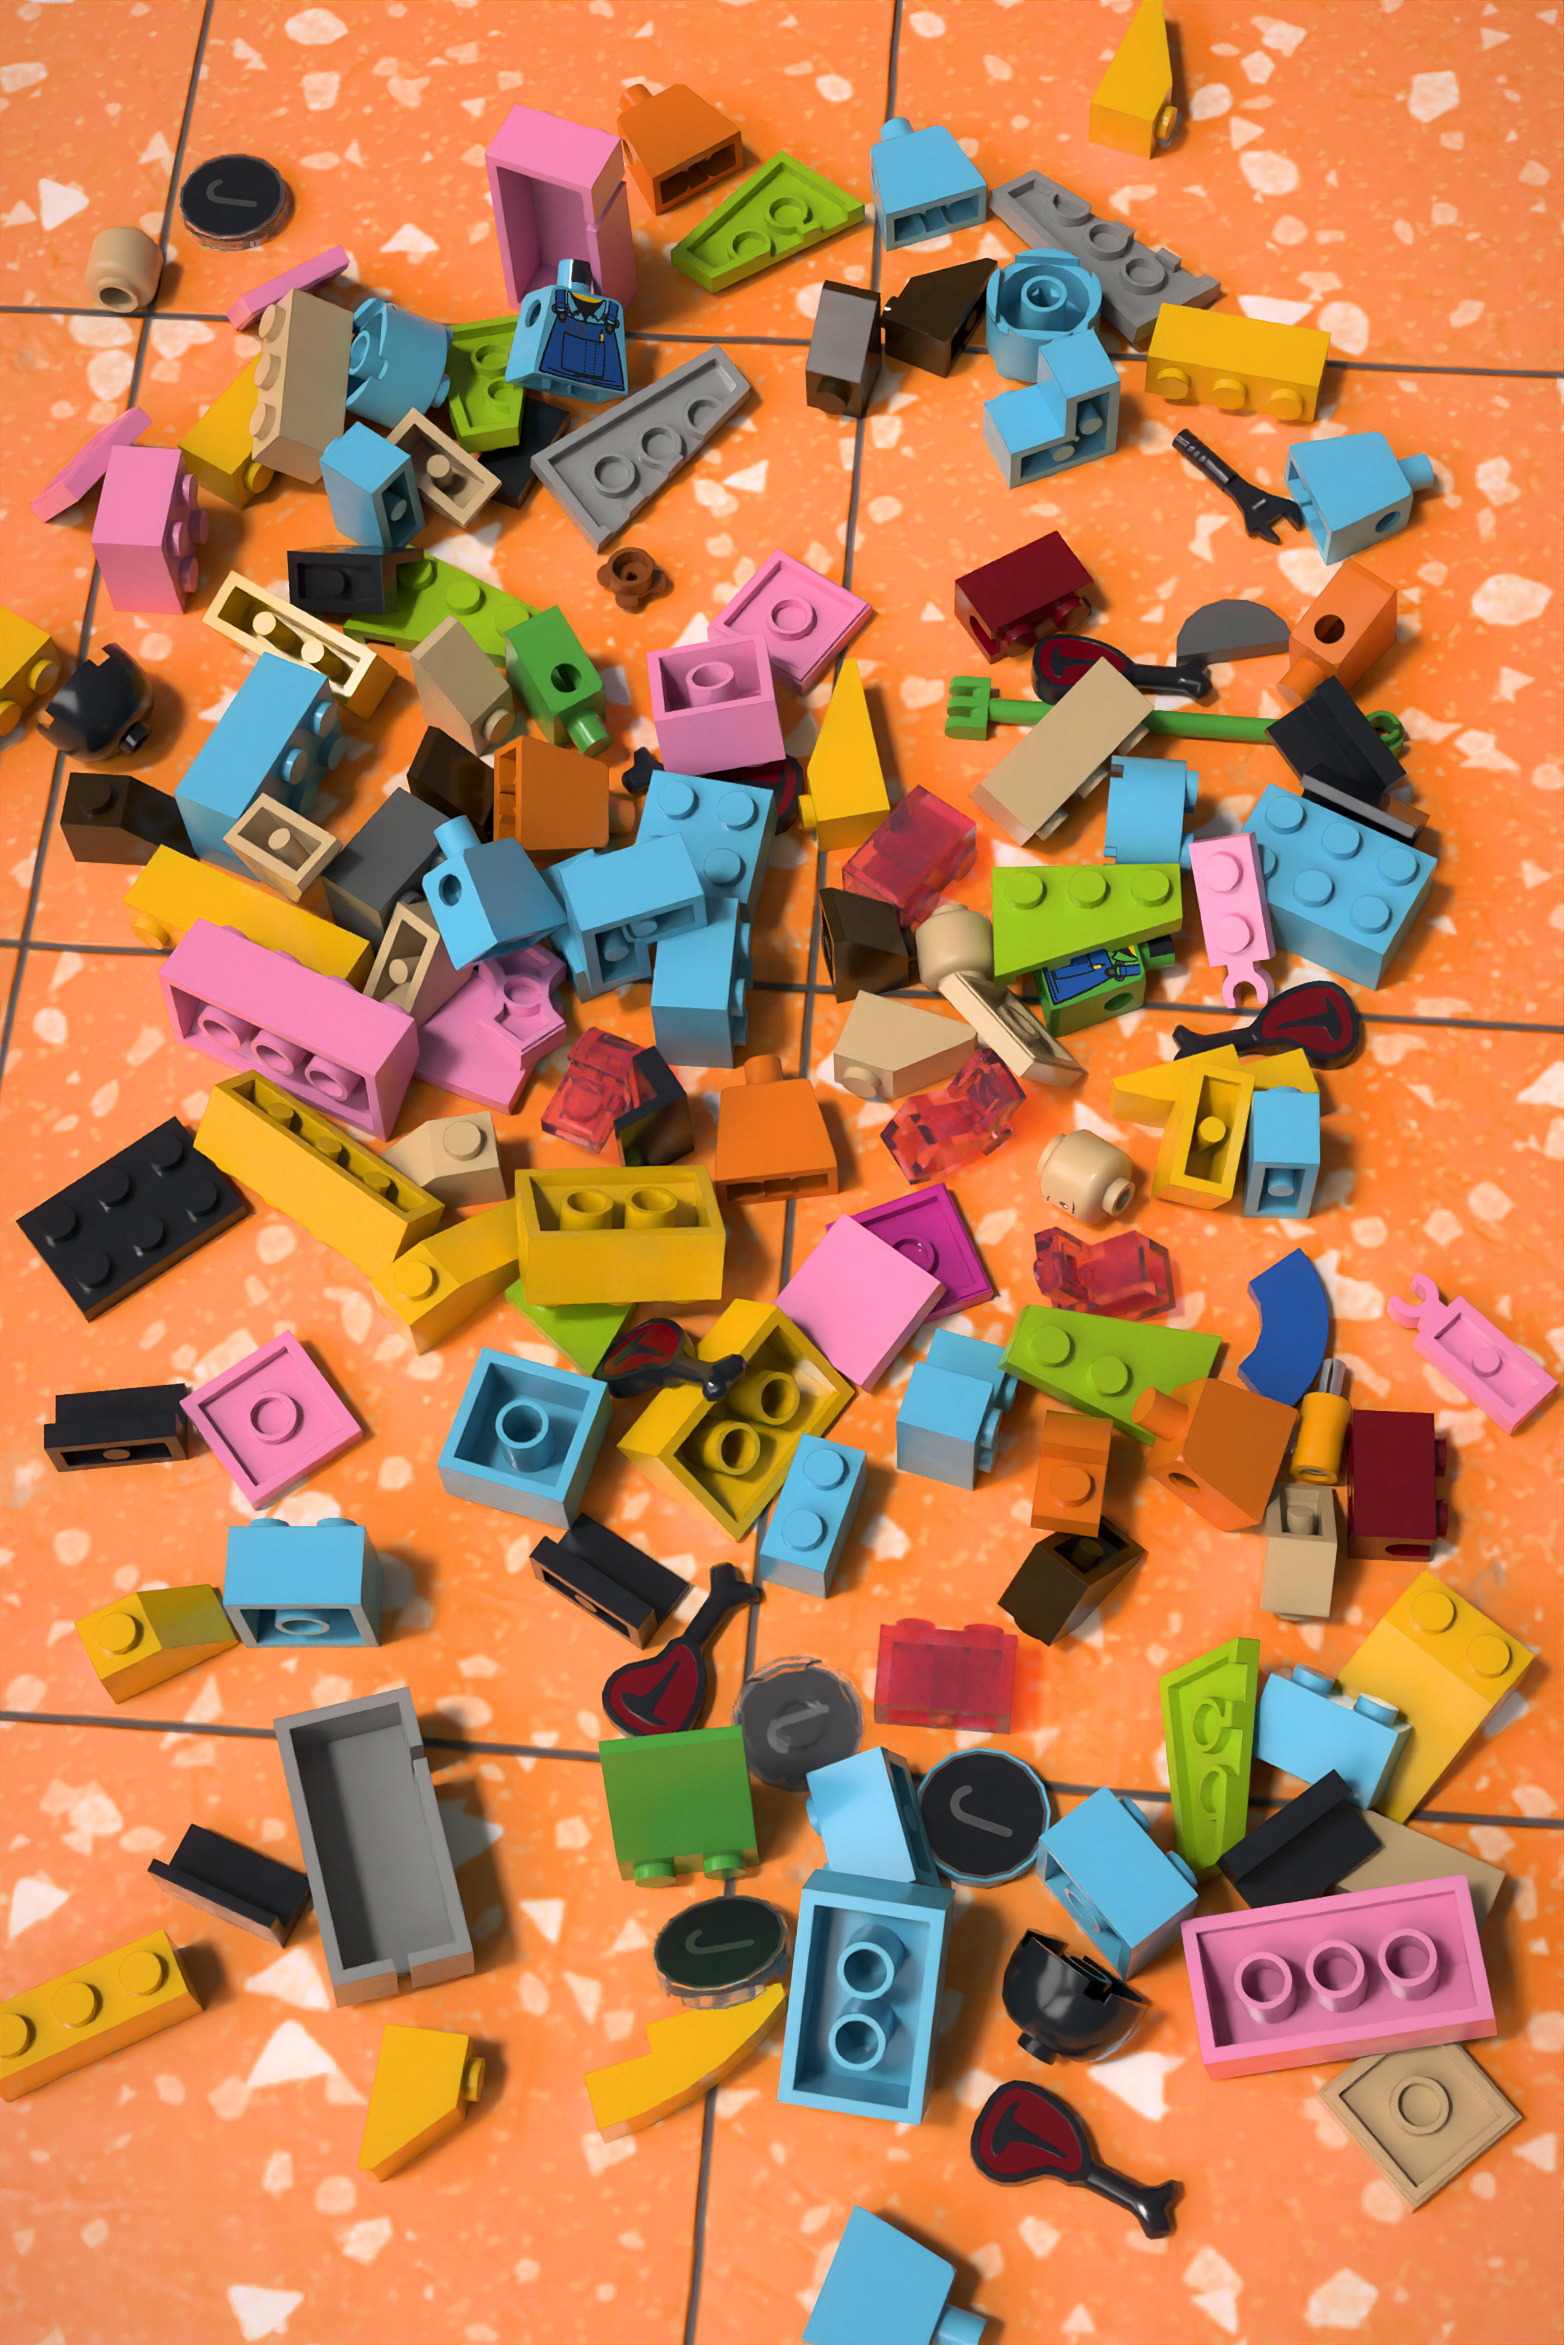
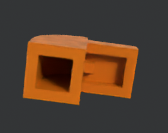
[1030,1410,1114,1538]

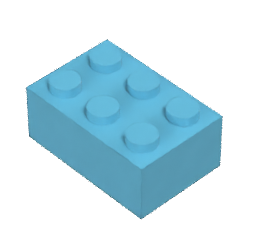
[174,651,347,882]
[1239,783,1438,991]
[777,1869,956,2125]

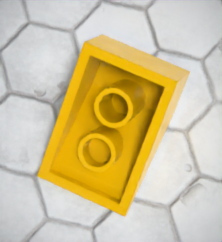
[1332,1569,1536,1825]

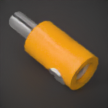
[1289,1358,1352,1485]

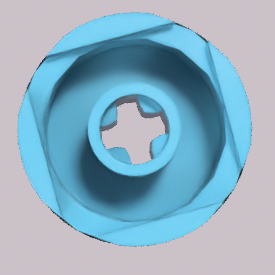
[986,248,1102,383]
[345,298,453,429]
[1103,755,1199,875]

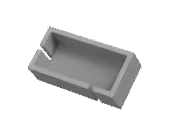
[273,1686,475,2008]

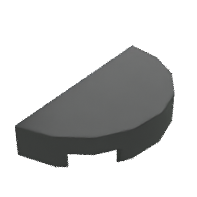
[1176,599,1291,667]

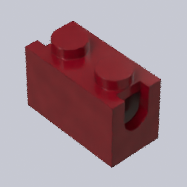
[954,530,1094,665]
[1346,1410,1448,1562]

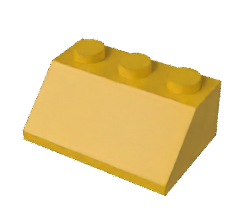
[515,1165,726,1308]
[617,1298,855,1542]

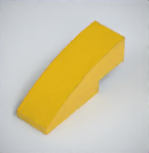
[1109,1044,1320,1132]
[583,1982,788,2144]

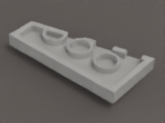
[989,169,1221,344]
[530,344,751,555]

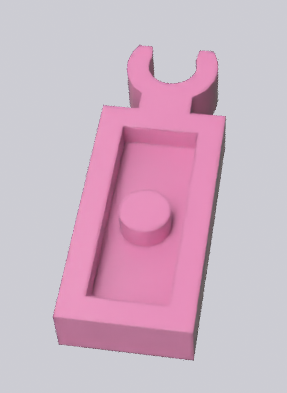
[1188,832,1276,1008]
[1386,1273,1558,1435]

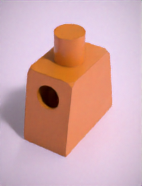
[617,84,743,216]
[1276,557,1398,707]
[493,735,635,863]
[715,1055,839,1208]
[1131,1377,1298,1533]

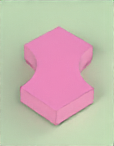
[476,943,567,1071]

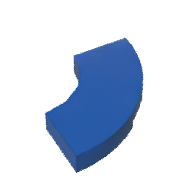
[1237,1247,1329,1409]

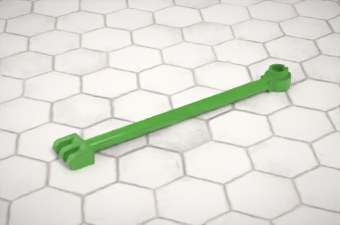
[944,676,1405,759]

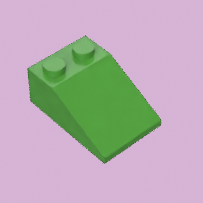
[598,1725,760,1888]

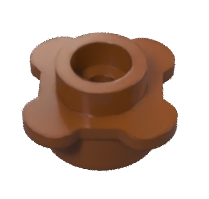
[597,547,666,609]

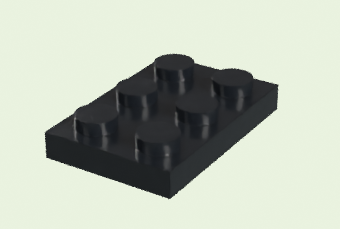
[16,1116,248,1323]

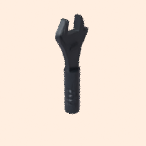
[1172,428,1302,545]

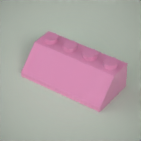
[157,917,420,1142]
[1180,1874,1497,2080]

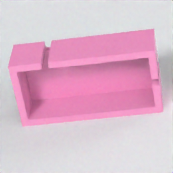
[484,103,638,317]

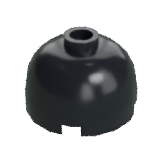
[37,642,154,763]
[1002,1928,1148,2065]

